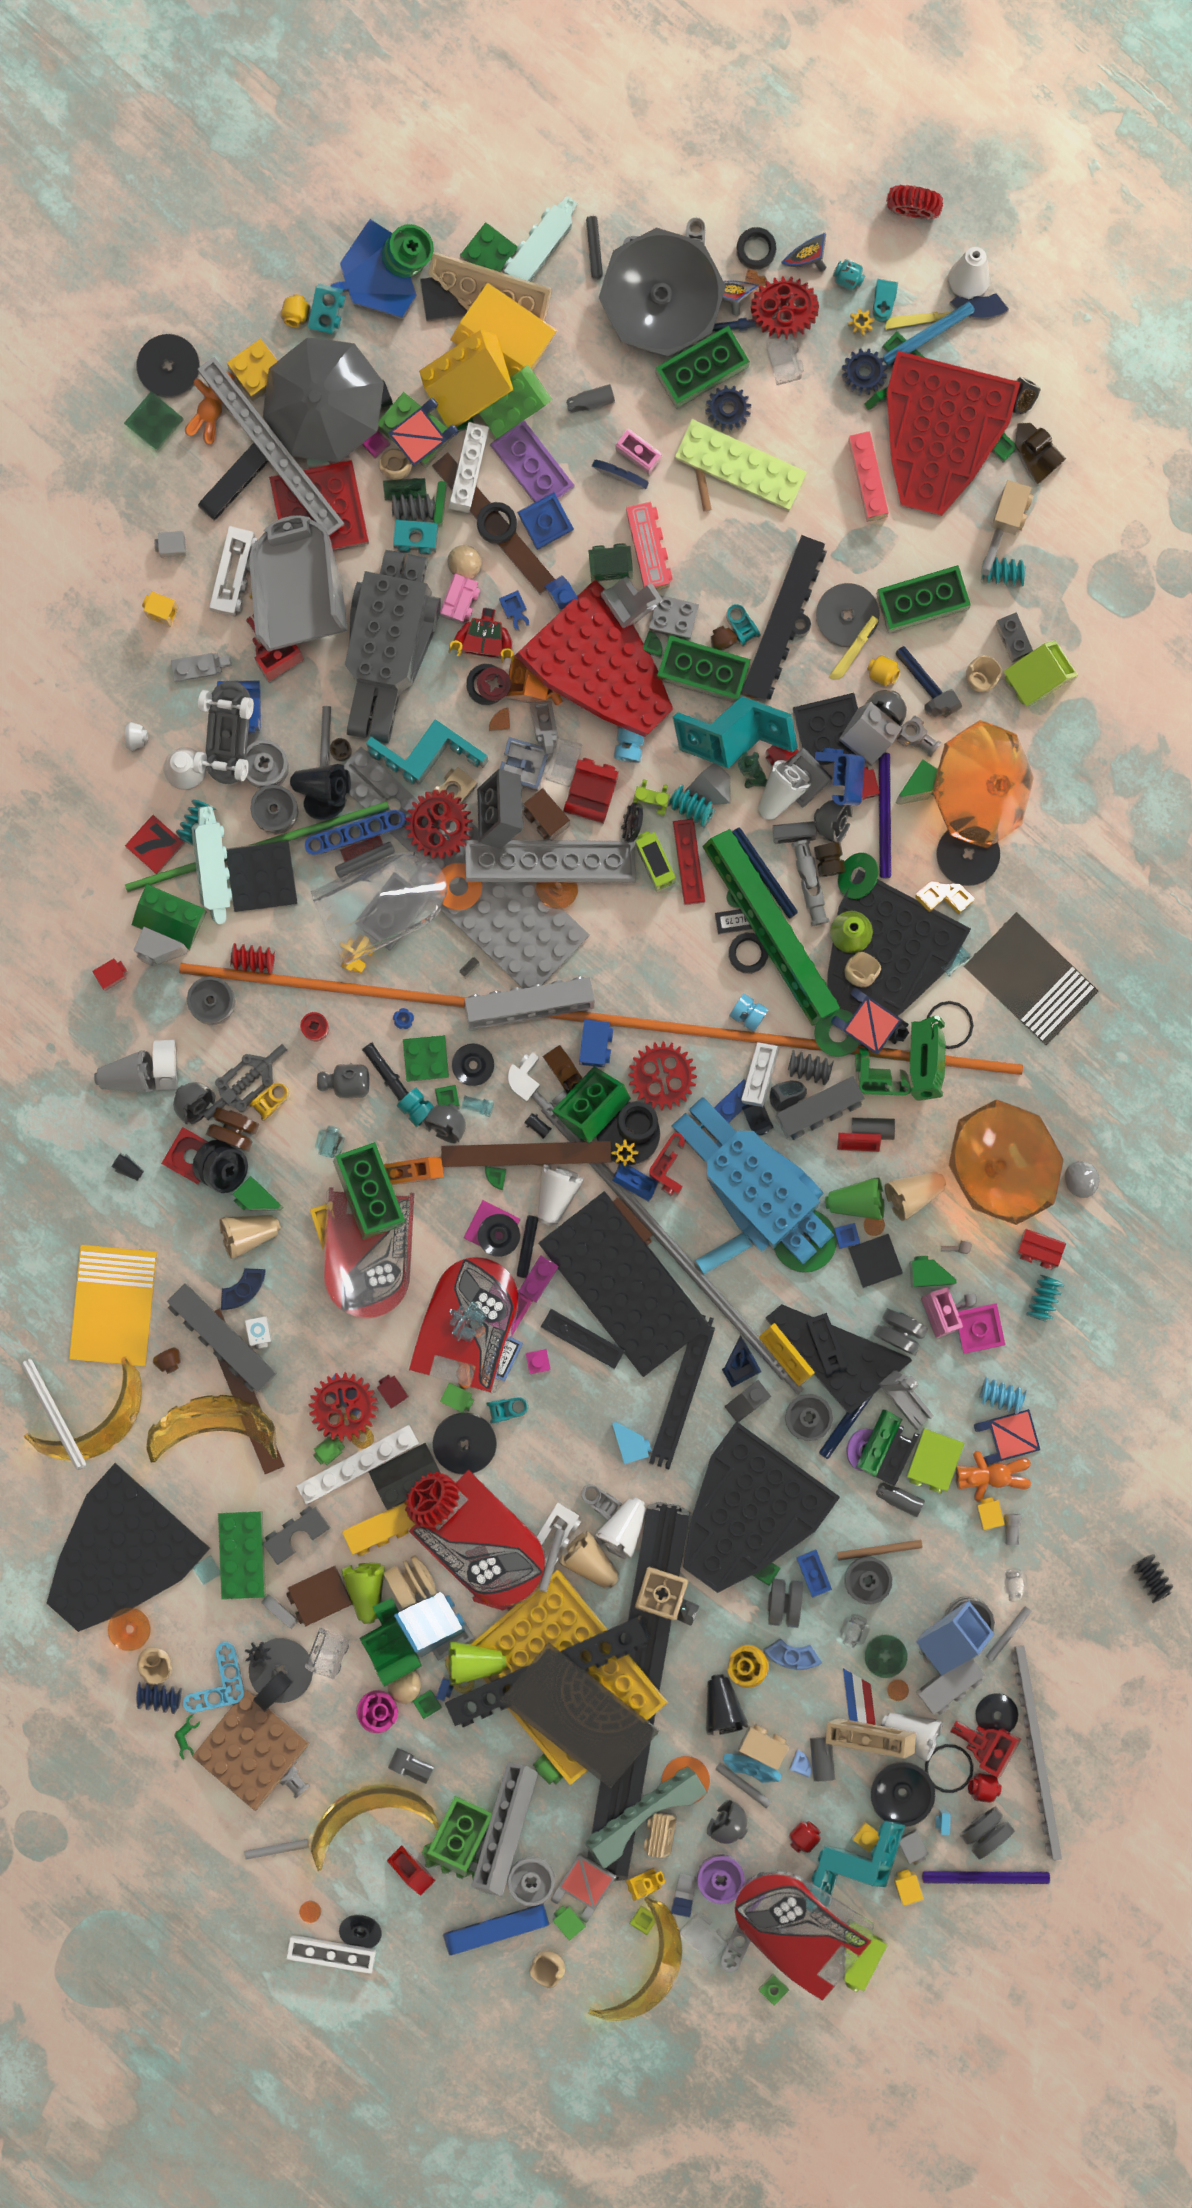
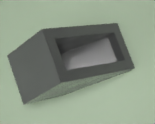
[724,1380,772,1422]

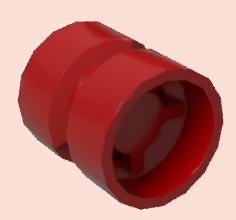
[300,1012,329,1042]

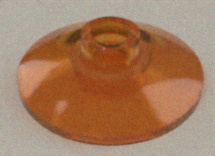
[536,882,578,909]
[108,1608,151,1651]

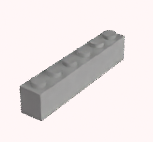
[464,977,595,1030]
[471,1762,538,1897]

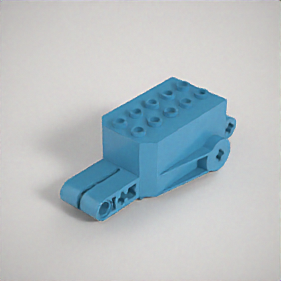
[672,1097,834,1264]

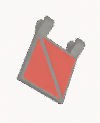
[551,1854,616,1922]

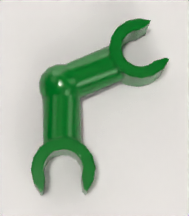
[174,1714,200,1760]

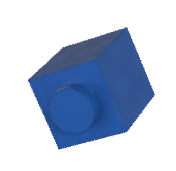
[544,575,578,610]

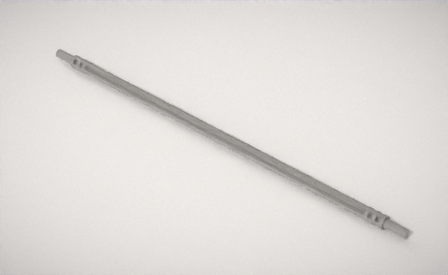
[531,1090,804,1394]

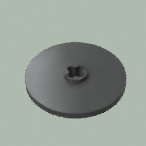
[816,583,880,646]
[249,1638,313,1703]

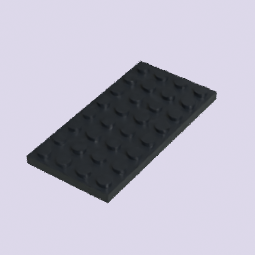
[538,1191,710,1377]

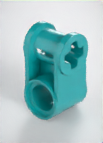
[873,279,898,322]
[726,604,761,646]
[486,1397,529,1424]

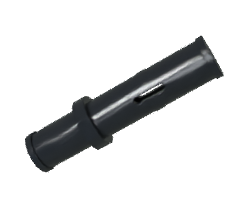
[362,1042,409,1101]

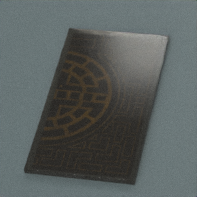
[500,1643,659,1788]

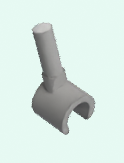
[941,1241,972,1254]
[955,1294,977,1309]

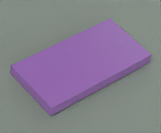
[490,420,575,502]

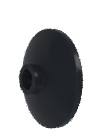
[303,796,346,820]
[452,1043,494,1086]
[478,1214,520,1257]
[975,1693,1018,1732]
[339,1915,382,1948]

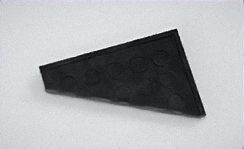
[765,1304,912,1415]

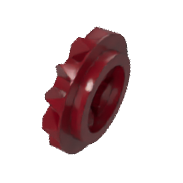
[477,667,511,701]

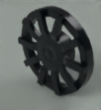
[621,802,643,842]

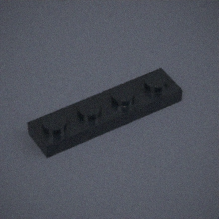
[541,1309,625,1369]

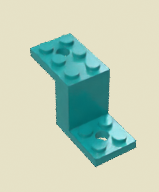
[673,696,798,768]
[366,719,488,785]
[805,1821,905,1912]

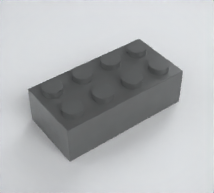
[775,1076,865,1140]

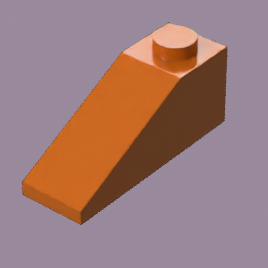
[384,1157,444,1185]

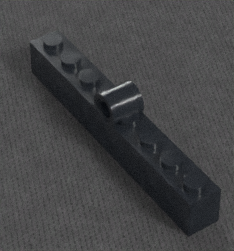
[741,535,827,704]

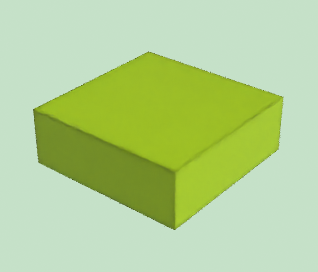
[629,1905,659,1935]

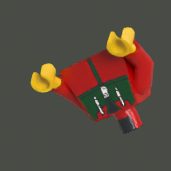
[448,608,514,663]

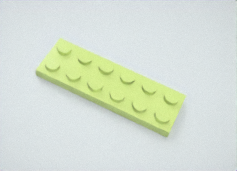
[674,419,807,511]

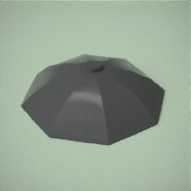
[599,227,726,356]
[263,338,384,462]

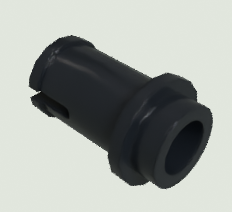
[524,1113,552,1139]

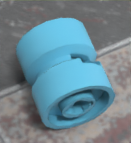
[614,728,645,763]
[729,993,769,1032]

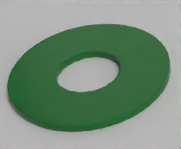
[838,852,878,899]
[814,1009,860,1057]

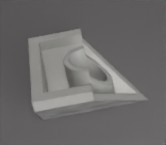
[685,763,730,805]

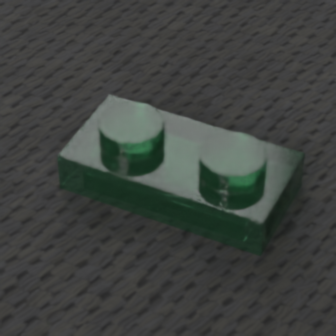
[383,478,427,500]

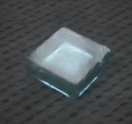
[193,1555,220,1585]

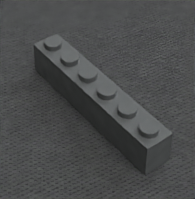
[167,1283,277,1392]

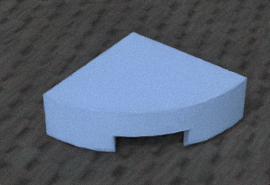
[790,1749,811,1778]

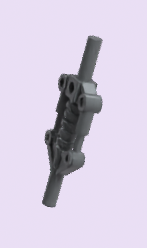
[203,1044,287,1120]

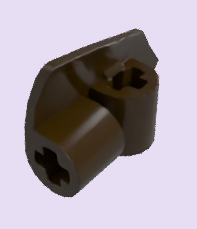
[1015,423,1067,484]

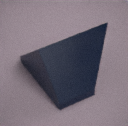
[722,1335,762,1387]

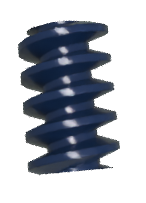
[136,1682,182,1714]

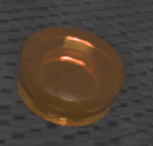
[863,1218,885,1236]
[887,1679,909,1701]
[299,1901,321,1923]

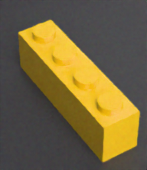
[342,1503,415,1557]

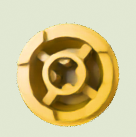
[727,1645,769,1688]

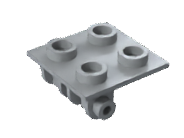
[649,595,699,640]

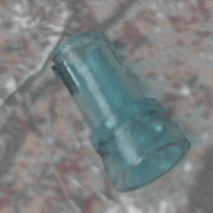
[940,945,972,976]
[462,1095,494,1117]

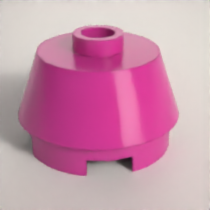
[356,1690,398,1733]

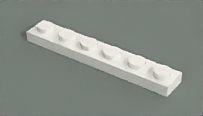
[296,1425,419,1505]

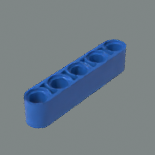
[305,810,406,855]
[443,1904,550,1955]

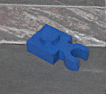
[499,590,529,631]

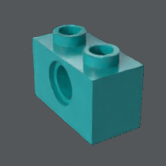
[393,520,438,555]

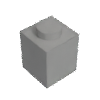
[154,531,186,557]
[899,1830,928,1865]

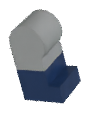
[671,1874,697,1917]

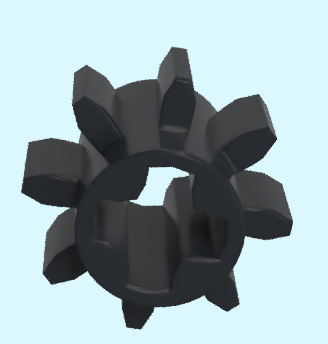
[888,1016,909,1044]
[245,1642,271,1667]

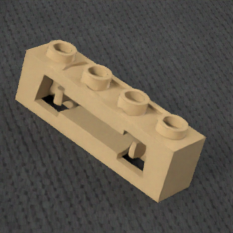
[826,1718,916,1758]

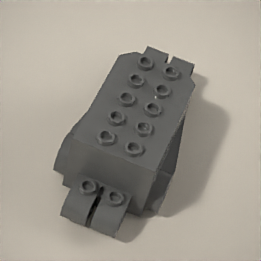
[345,550,441,743]

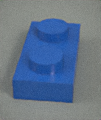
[714,1079,748,1123]
[612,1162,658,1202]
[796,1550,832,1597]

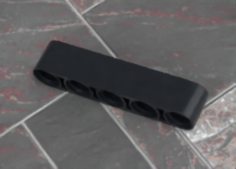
[198,443,268,520]

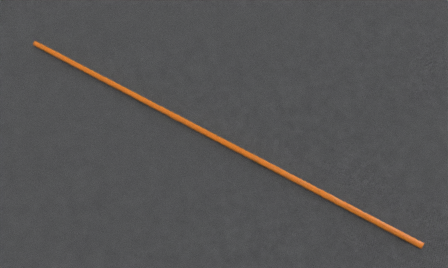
[179,963,1023,1075]

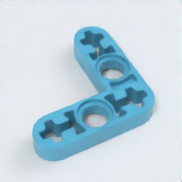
[183,1642,244,1713]

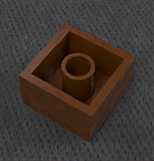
[523,788,570,840]

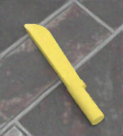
[885,311,953,330]
[828,616,879,680]

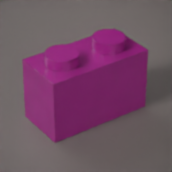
[518,1255,559,1303]

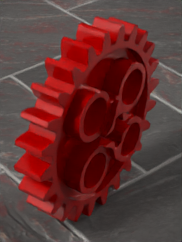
[751,276,819,339]
[405,790,473,859]
[628,1041,697,1111]
[308,1372,378,1442]

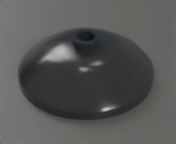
[871,1762,935,1827]

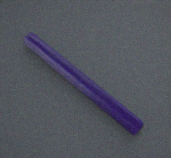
[879,752,891,878]
[922,1871,1050,1884]

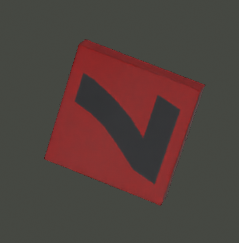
[125,815,185,874]

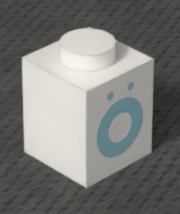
[245,1316,272,1349]

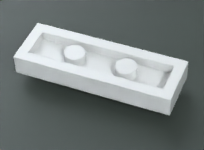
[741,1042,779,1107]

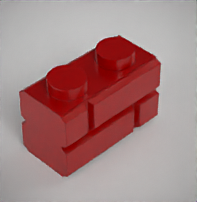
[1016,1229,1066,1270]

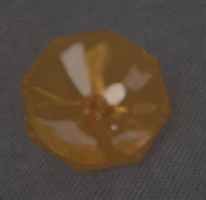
[932,720,1034,849]
[949,1099,1063,1225]

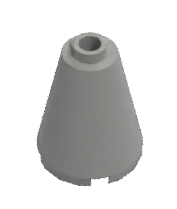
[94,1050,155,1093]

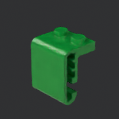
[855,1047,911,1096]
[360,1618,422,1687]

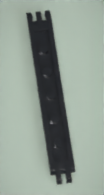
[649,1315,715,1470]

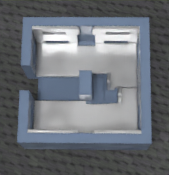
[500,737,549,791]

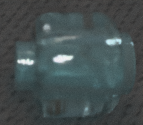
[315,1125,345,1158]

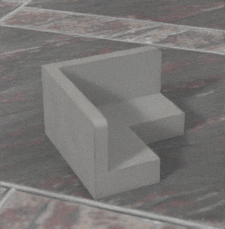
[600,577,663,628]

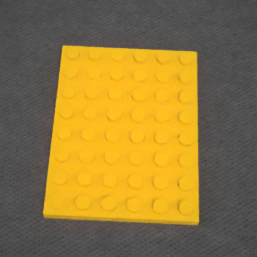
[470,1570,668,1785]

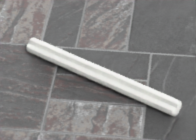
[22,1359,86,1470]

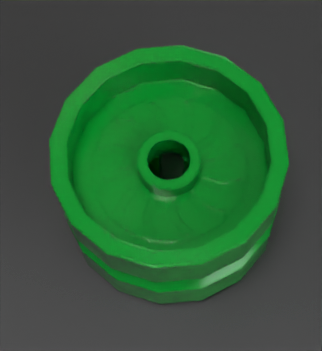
[381,224,434,278]

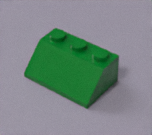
[895,759,945,805]
[132,884,207,950]
[552,1066,631,1143]

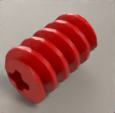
[230,943,275,974]

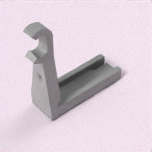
[879,1370,934,1430]

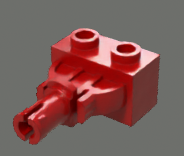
[246,614,304,682]
[950,1721,1021,1778]

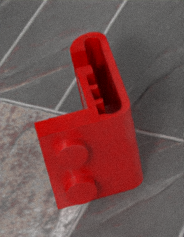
[563,758,619,824]
[649,1133,685,1196]

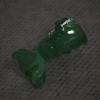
[738,752,767,789]

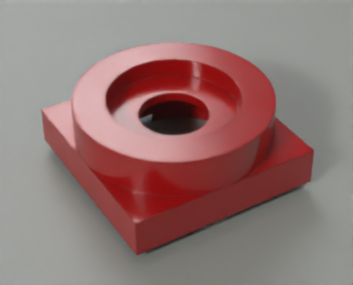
[161,1127,208,1185]

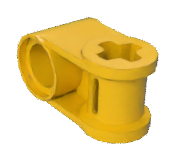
[249,1083,290,1121]

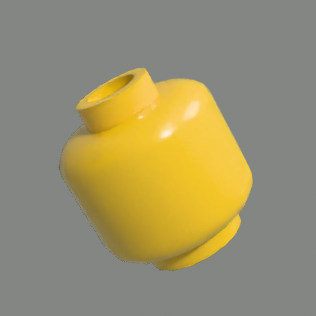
[280,294,310,327]
[867,655,900,686]

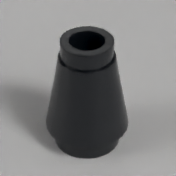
[111,1153,144,1181]

